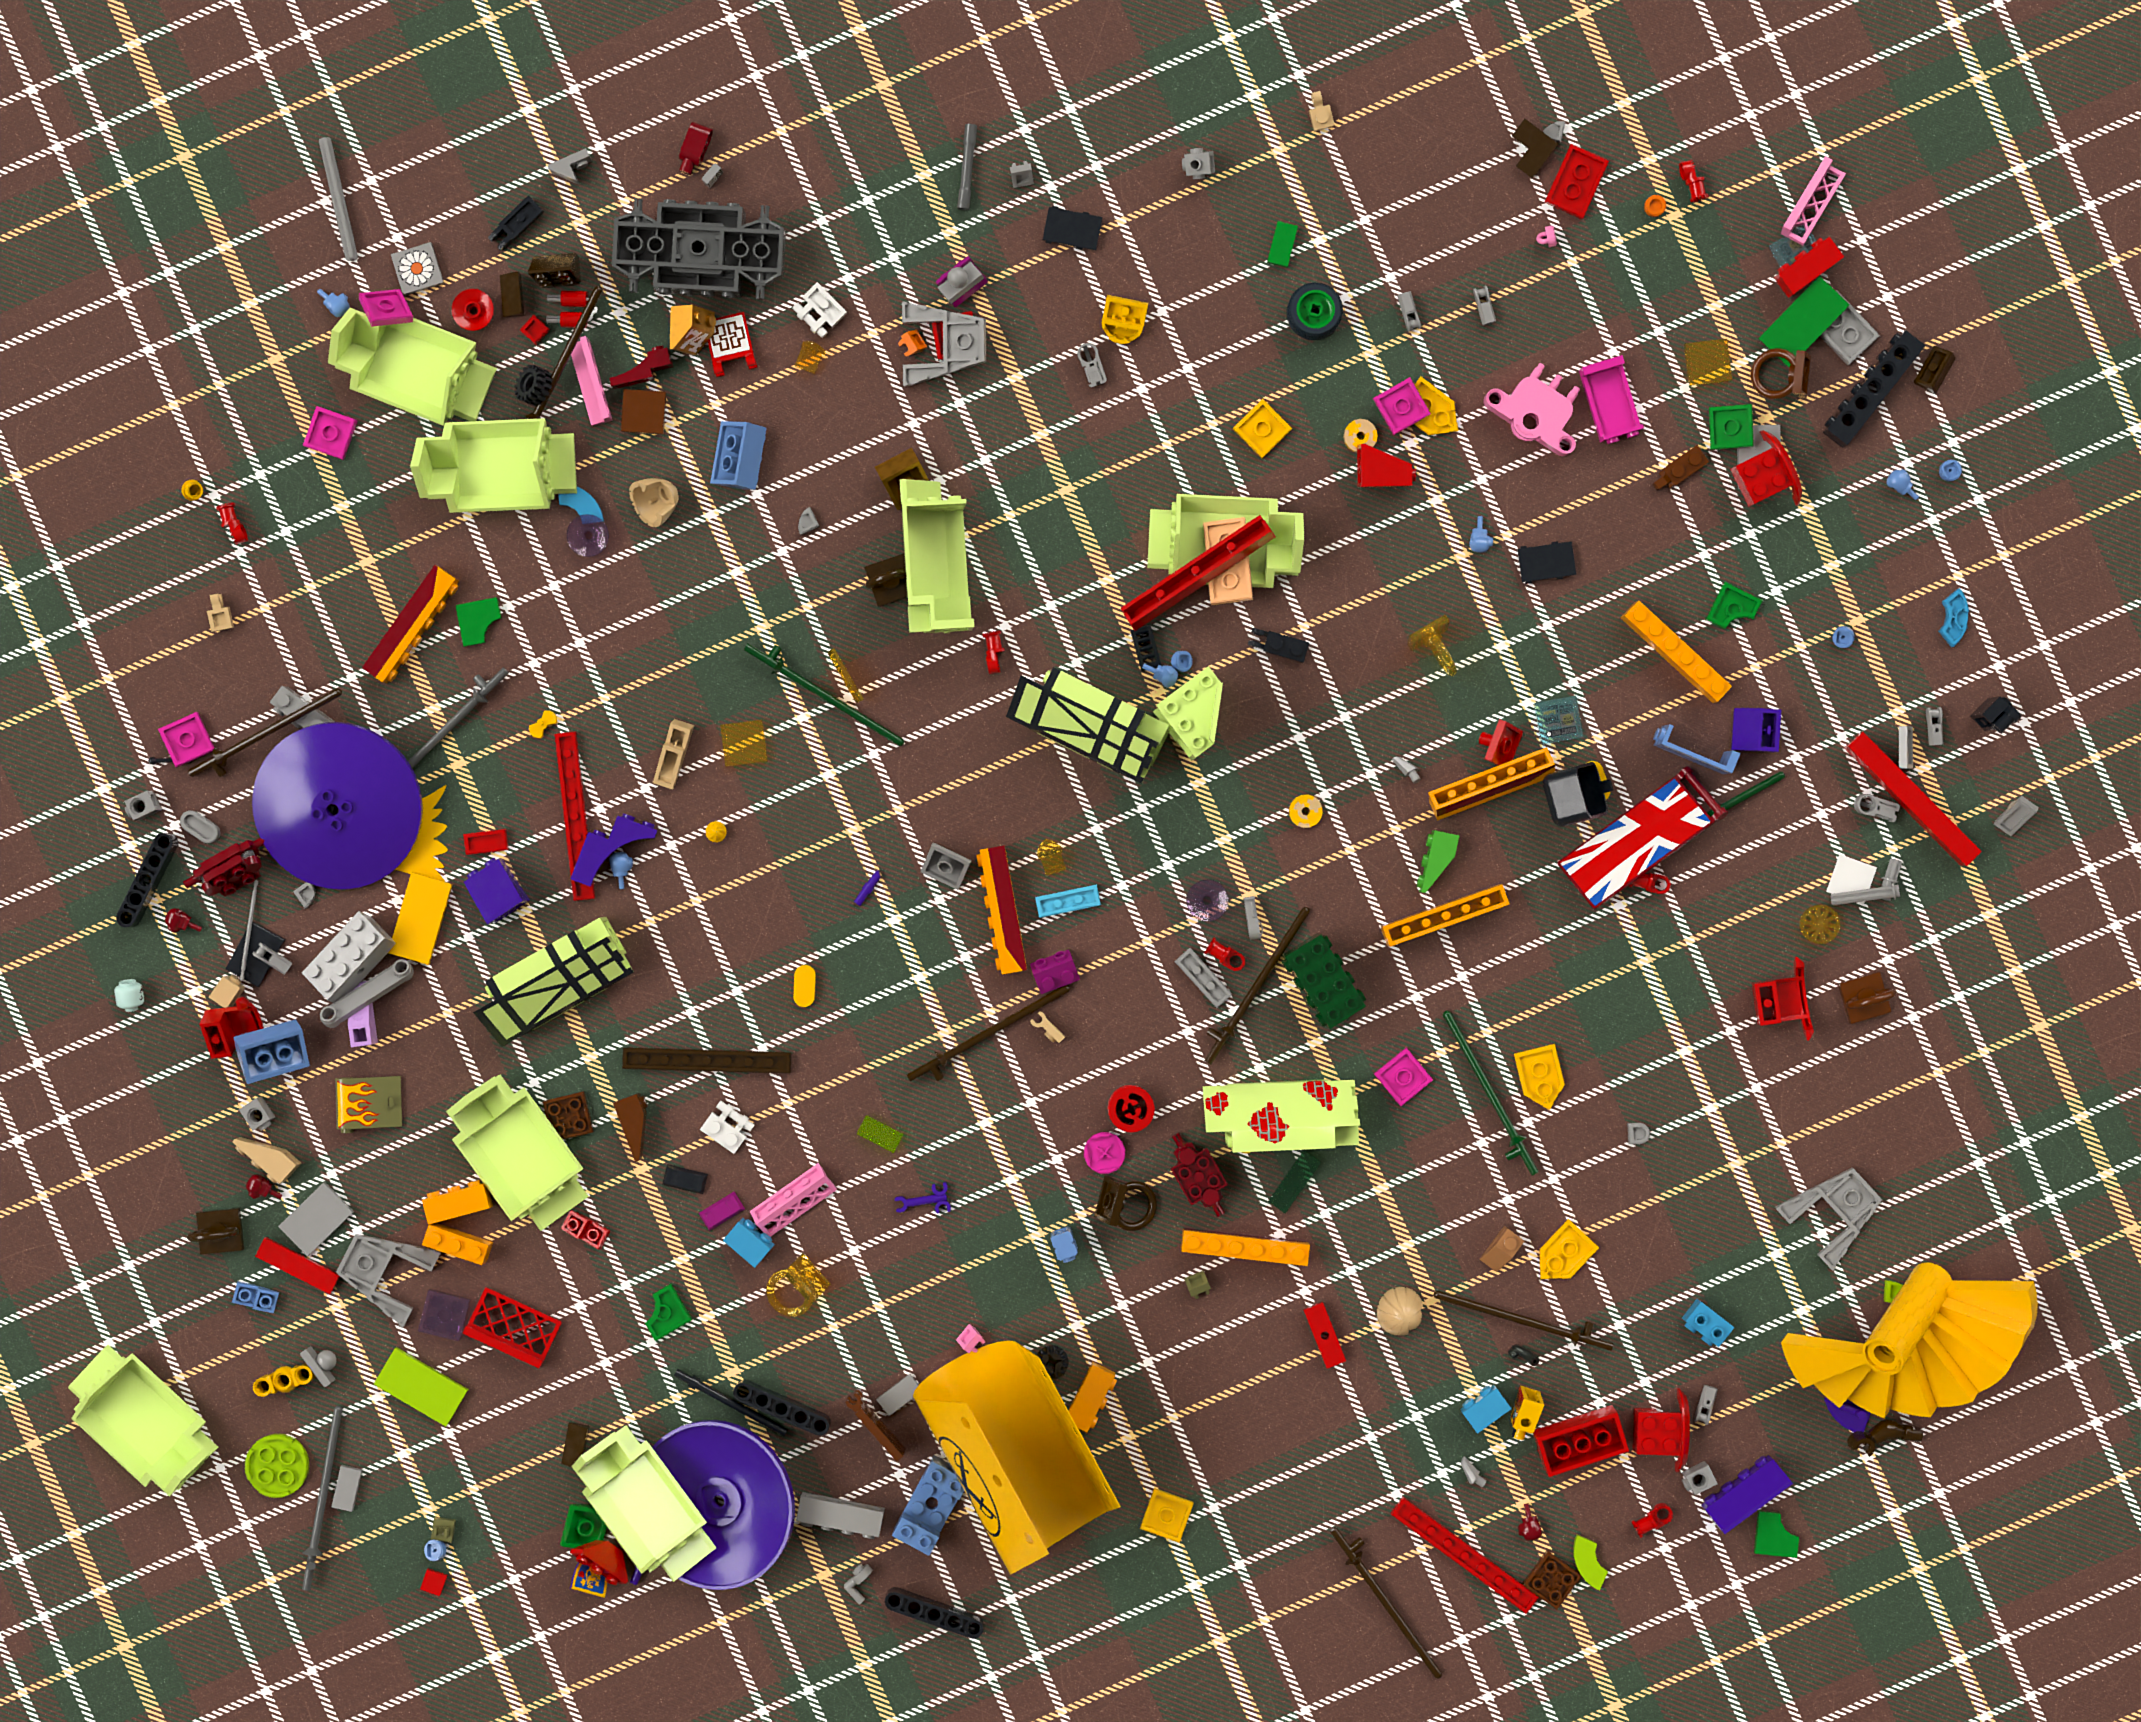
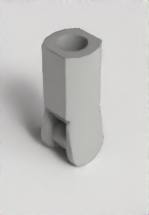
[1473,285,1496,326]
[1397,291,1421,332]
[1926,707,1944,746]
[252,942,292,975]
[1694,1385,1718,1425]

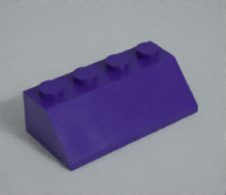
[1701,1455,1793,1534]

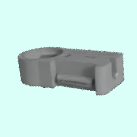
[1077,343,1107,387]
[1854,794,1900,822]
[1243,896,1263,940]

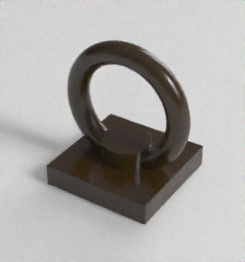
[864,553,907,607]
[1094,1176,1157,1231]
[187,1208,244,1255]

